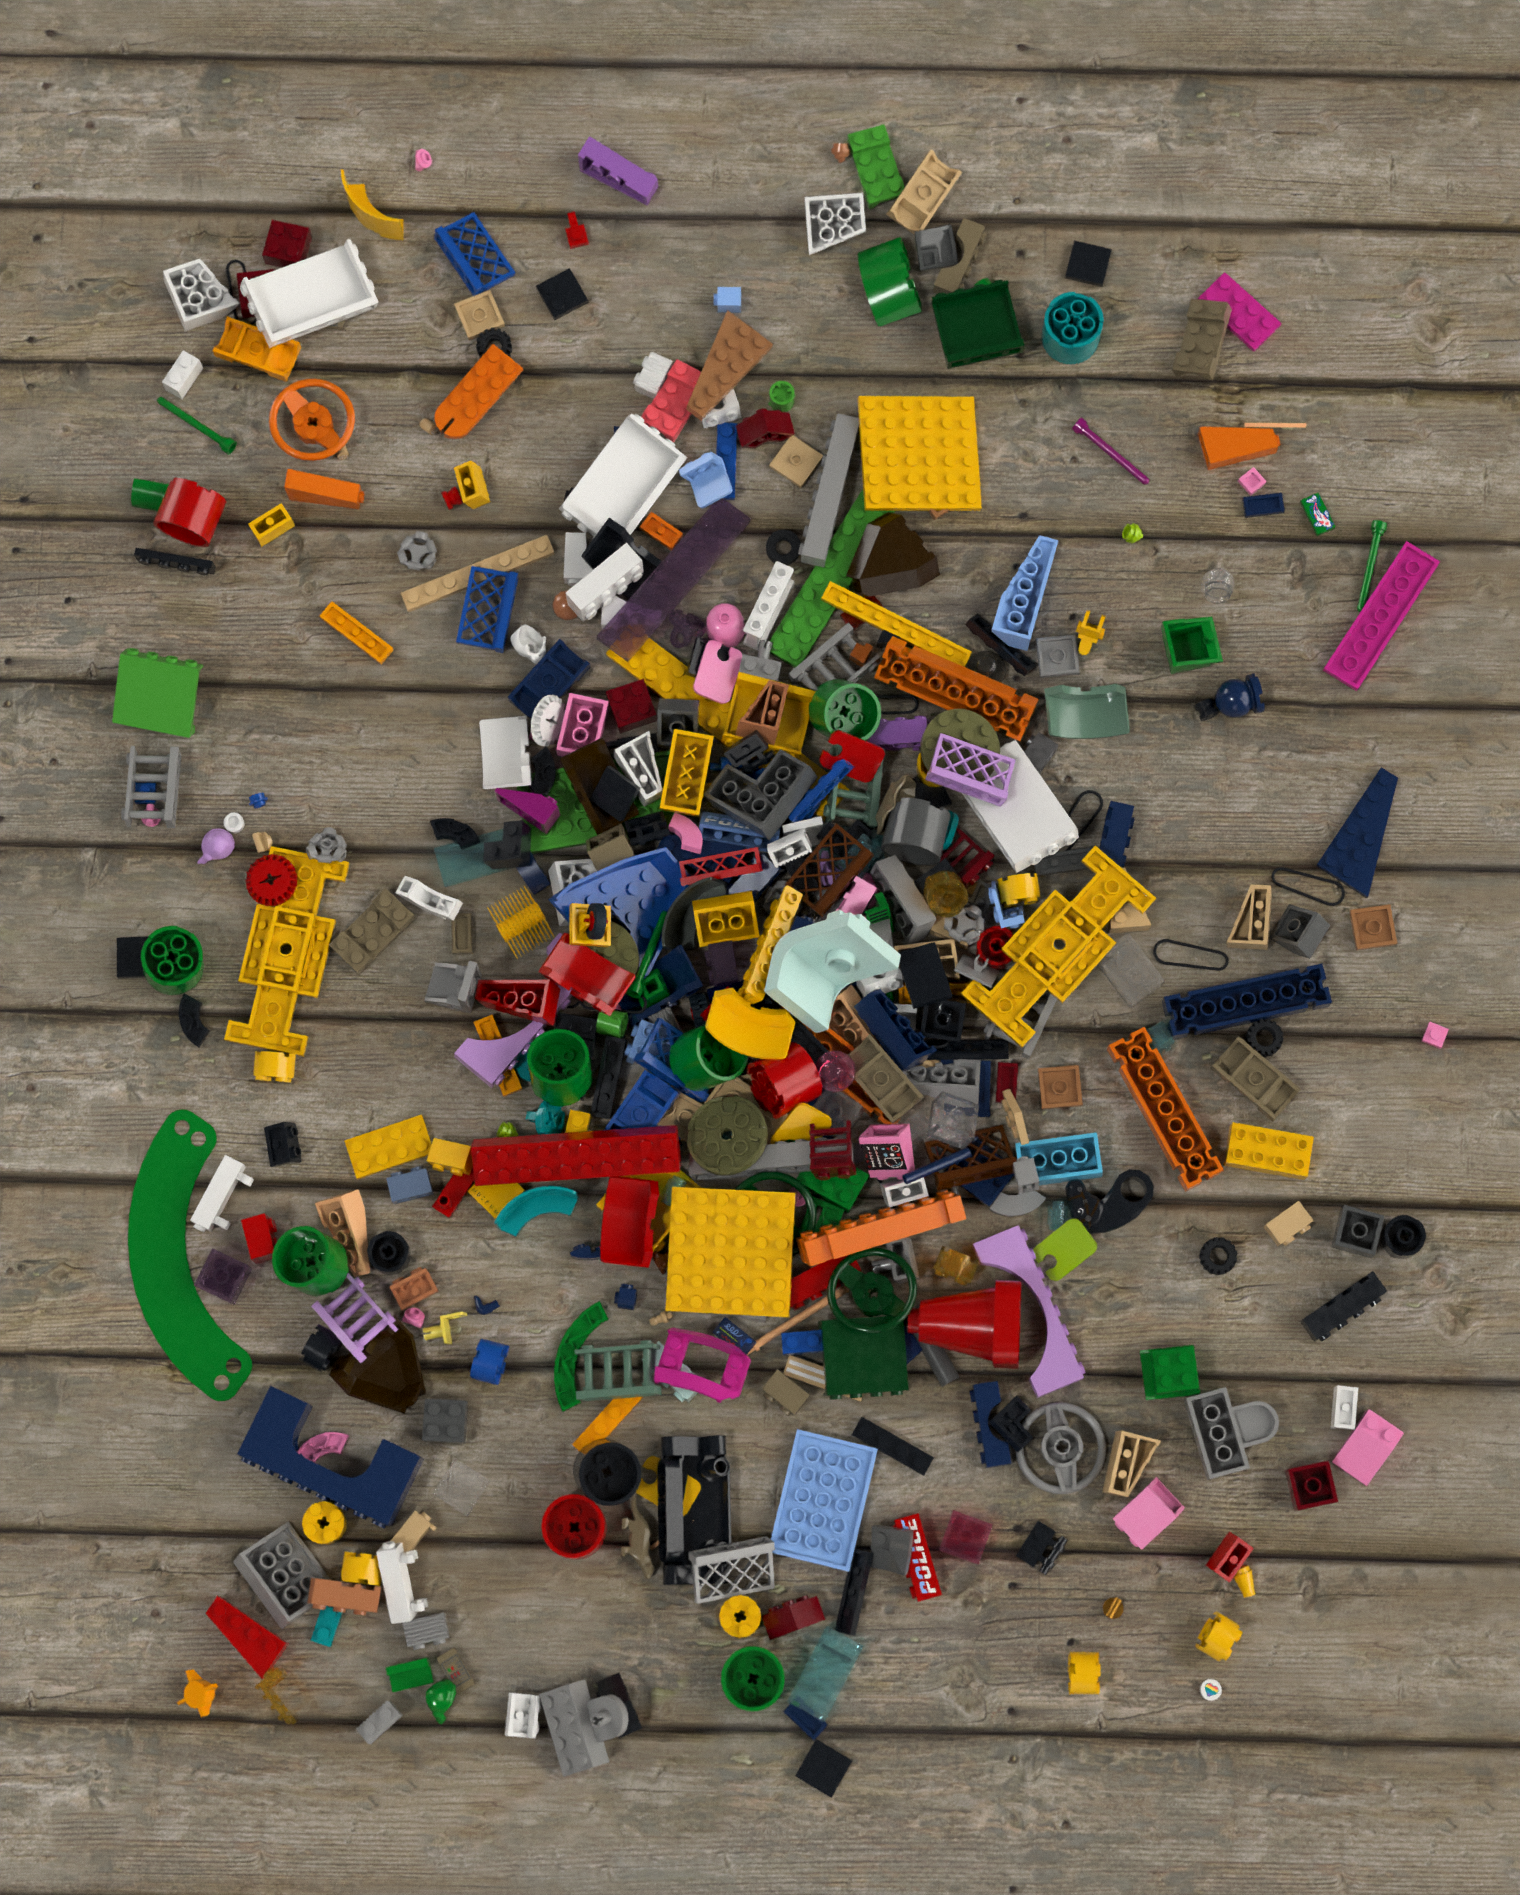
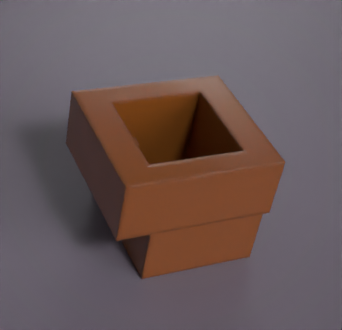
[849,643,873,667]

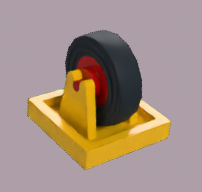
[569,903,611,947]

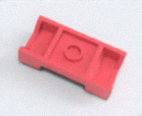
[641,359,701,443]

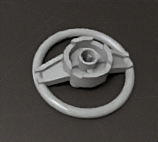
[1015,1402,1106,1494]

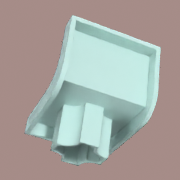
[764,910,901,1033]

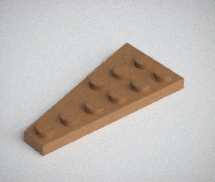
[686,310,773,421]

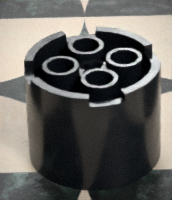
[573,1439,642,1506]

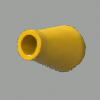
[1233,1565,1255,1598]

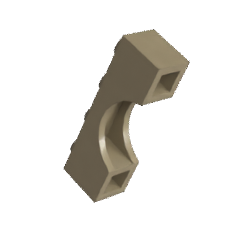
[933,218,987,294]

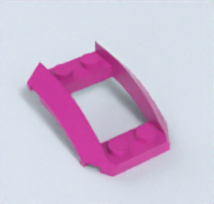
[654,1327,751,1403]

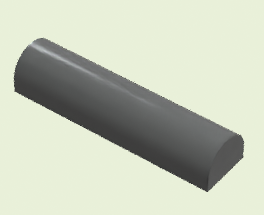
[904,1304,960,1387]

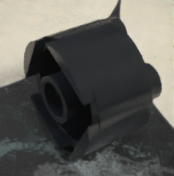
[1381,1215,1426,1259]
[367,1231,411,1275]
[299,1324,343,1372]

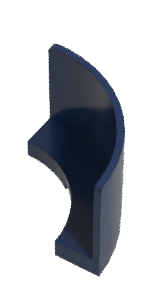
[619,945,703,1028]

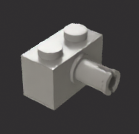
[739,640,782,682]
[872,1237,920,1284]

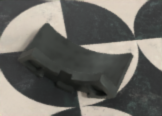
[662,877,728,951]

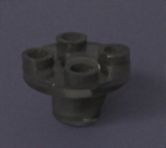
[966,651,1006,683]

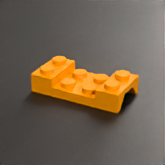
[212,316,301,382]

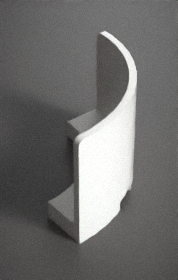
[479,716,531,789]

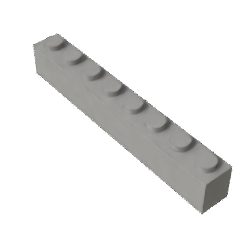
[798,413,859,567]
[689,1136,854,1181]

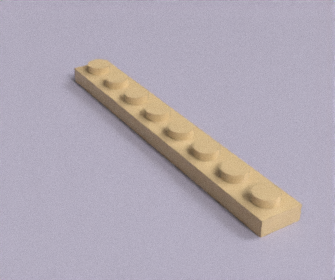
[401,535,555,613]

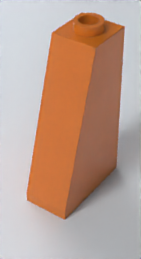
[1198,427,1280,470]
[284,469,365,509]

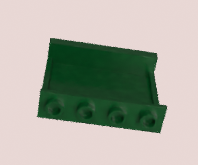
[931,280,1025,369]
[818,1316,909,1400]

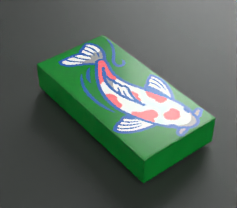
[1300,493,1336,536]

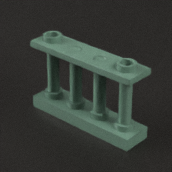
[823,744,884,830]
[575,1340,662,1401]

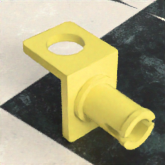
[423,1312,468,1345]

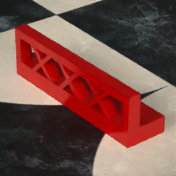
[679,847,763,886]

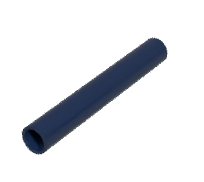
[902,1147,972,1185]

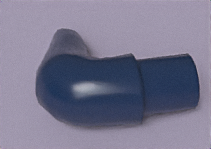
[474,1295,500,1315]

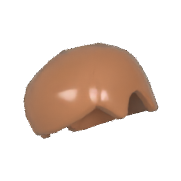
[552,590,578,620]

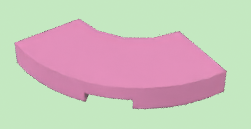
[668,813,703,854]
[297,1432,349,1463]

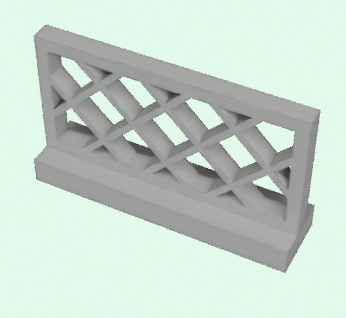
[689,1536,775,1604]

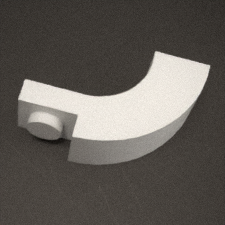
[395,876,463,921]

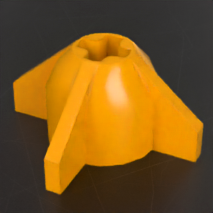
[177,1669,218,1717]

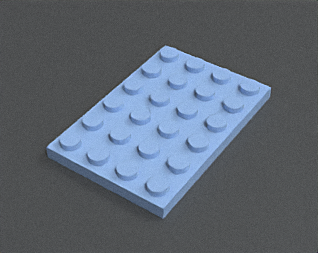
[771,1429,878,1572]

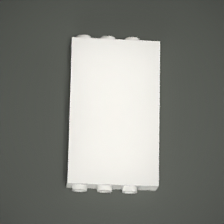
[240,239,379,348]
[559,414,688,539]
[962,740,1079,873]

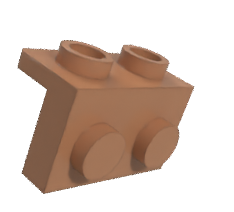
[389,1267,439,1311]

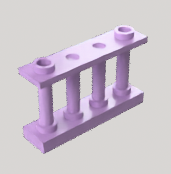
[311,1273,398,1363]

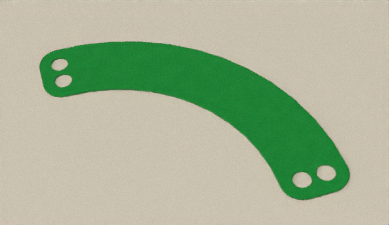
[128,1109,252,1401]

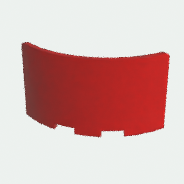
[538,932,636,1016]
[600,1176,659,1268]

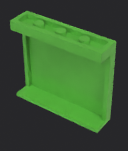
[112,648,203,738]

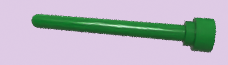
[157,397,237,455]
[1357,520,1388,612]
[626,911,667,998]

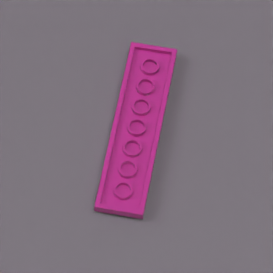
[1323,541,1440,691]

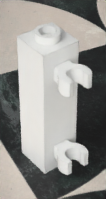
[190,1155,254,1232]
[376,1541,428,1624]

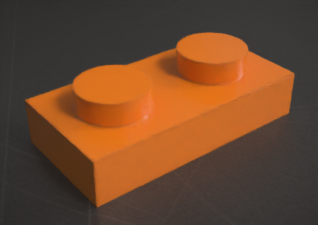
[640,512,683,551]

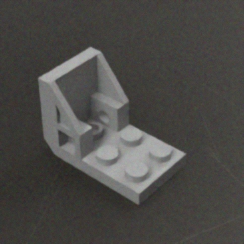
[424,961,482,1013]

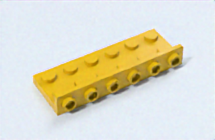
[737,885,803,1005]

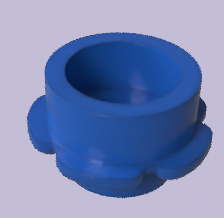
[249,792,268,809]

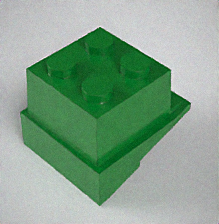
[1161,616,1223,674]
[1139,1345,1200,1400]

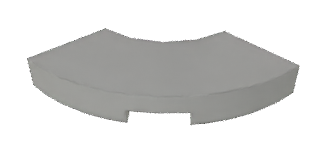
[989,1191,1046,1217]

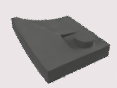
[914,224,958,270]
[871,1525,914,1576]

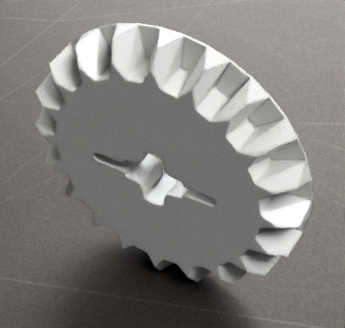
[531,695,565,747]

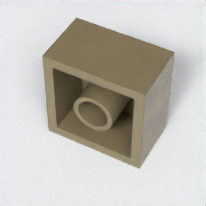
[586,823,634,871]

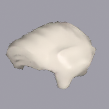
[510,624,547,664]

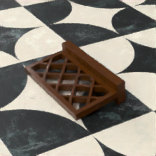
[785,823,875,917]
[924,1125,1017,1191]

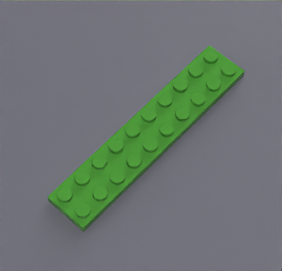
[765,489,896,668]

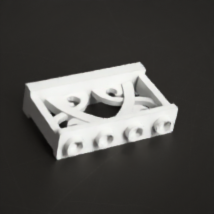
[743,561,794,650]

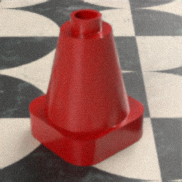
[908,1280,1022,1369]

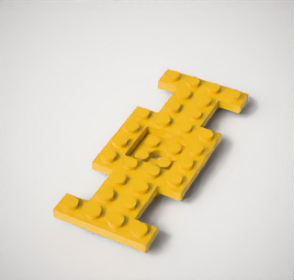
[224,846,350,1057]
[961,846,1156,1048]

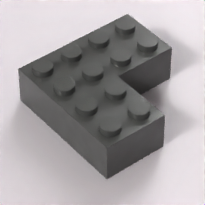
[703,749,818,840]

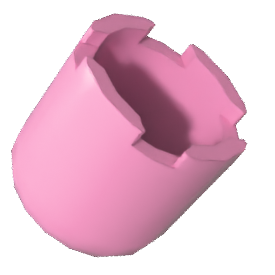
[706,603,745,648]

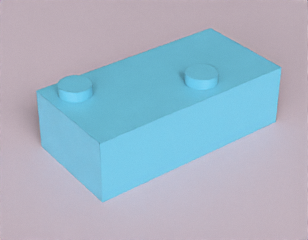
[1015,1132,1103,1185]

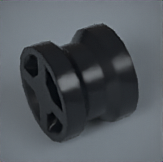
[1194,698,1219,721]

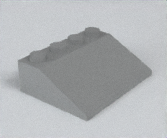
[233,1522,331,1630]

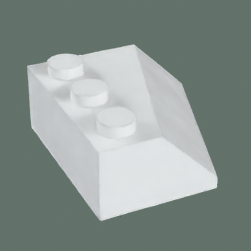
[805,193,866,255]
[163,259,239,331]
[548,859,614,926]

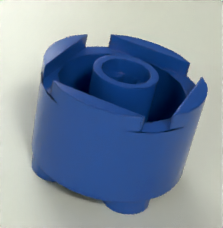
[470,1339,510,1385]

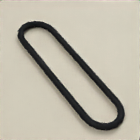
[876,695,918,714]

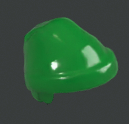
[425,1679,456,1725]

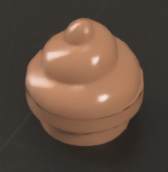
[831,143,851,163]

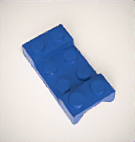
[604,1070,680,1130]

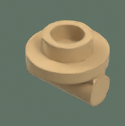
[252,832,272,854]

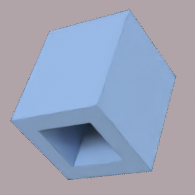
[714,287,741,313]

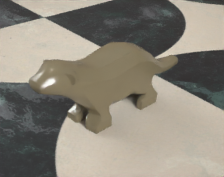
[621,1495,654,1579]

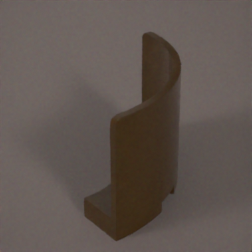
[559,738,639,835]

